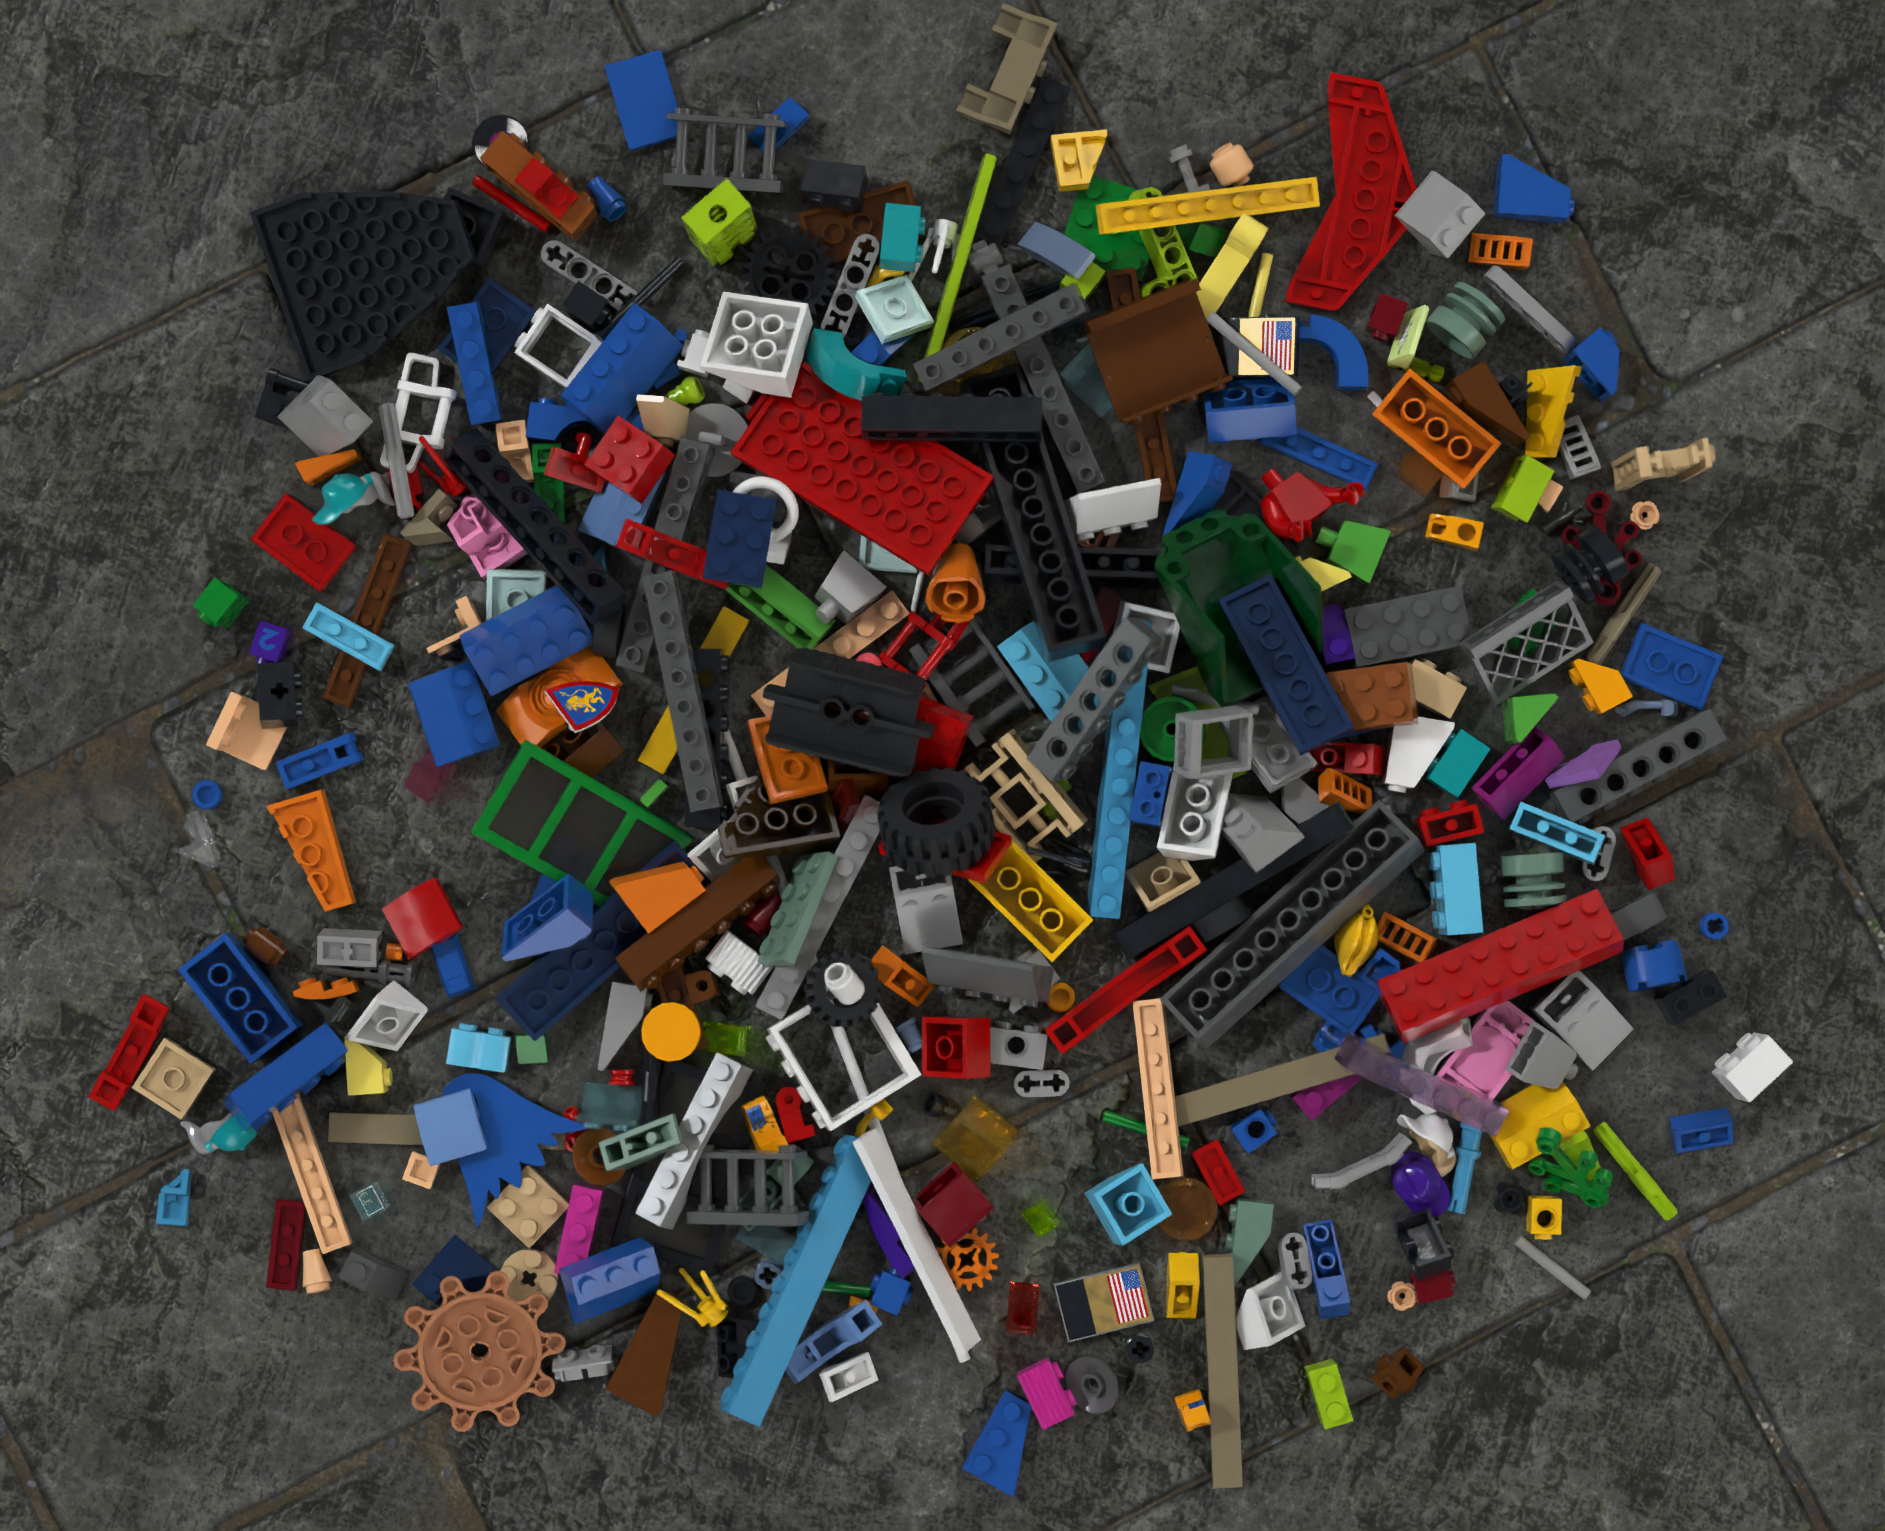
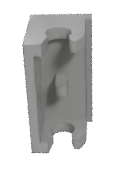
[317,928,382,967]

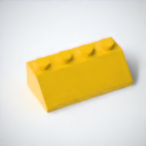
[967,840,1093,962]

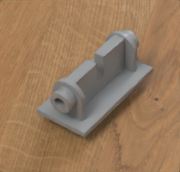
[552,1345,615,1382]

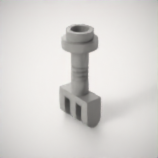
[1169,145,1211,193]

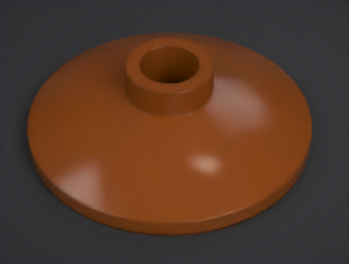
[572,1127,626,1186]

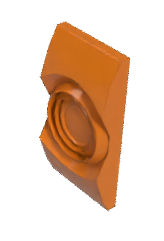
[496,644,623,748]

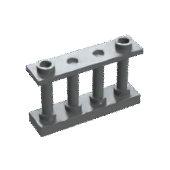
[663,108,788,193]
[909,613,1035,748]
[687,1144,809,1226]

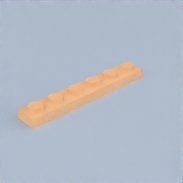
[751,590,910,716]
[1133,998,1183,1179]
[272,1092,352,1254]

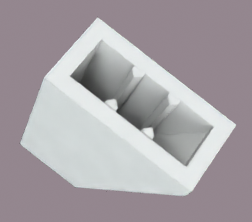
[1381,717,1455,793]

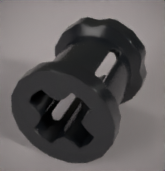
[1126,1332,1154,1363]

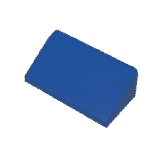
[747,97,810,154]
[1669,1108,1734,1154]

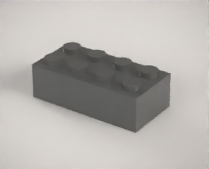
[1342,585,1471,669]

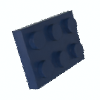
[437,277,536,375]
[703,489,777,589]

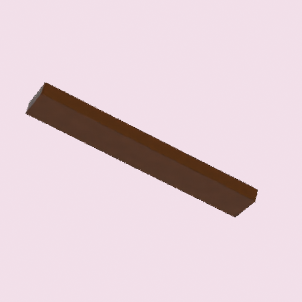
[322,533,413,708]

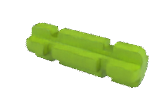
[1387,357,1445,383]

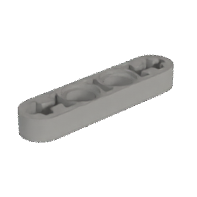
[820,234,880,338]
[541,240,642,312]
[1483,265,1577,354]

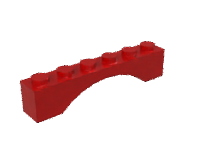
[1044,925,1207,1054]

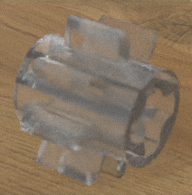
[968,239,1003,275]

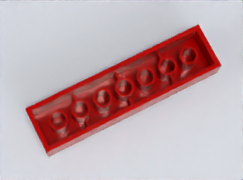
[1377,889,1624,1044]

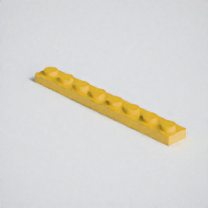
[1096,177,1320,235]

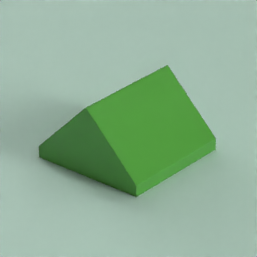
[1502,694,1559,745]

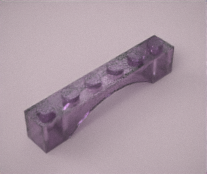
[1334,1032,1509,1137]

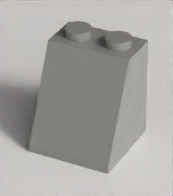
[277,375,373,457]

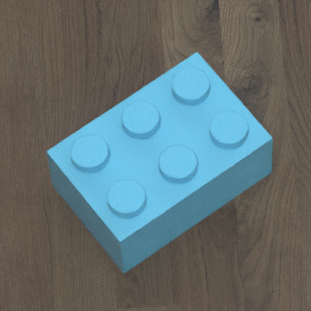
[1427,843,1483,935]

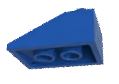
[502,874,593,961]

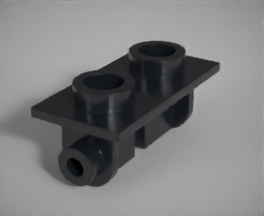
[1498,375,1533,409]

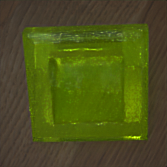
[1021,1198,1060,1237]

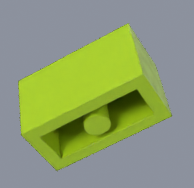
[1304,1358,1353,1430]

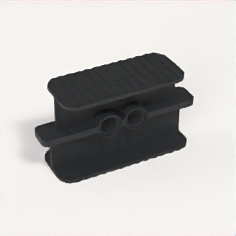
[763,648,935,777]

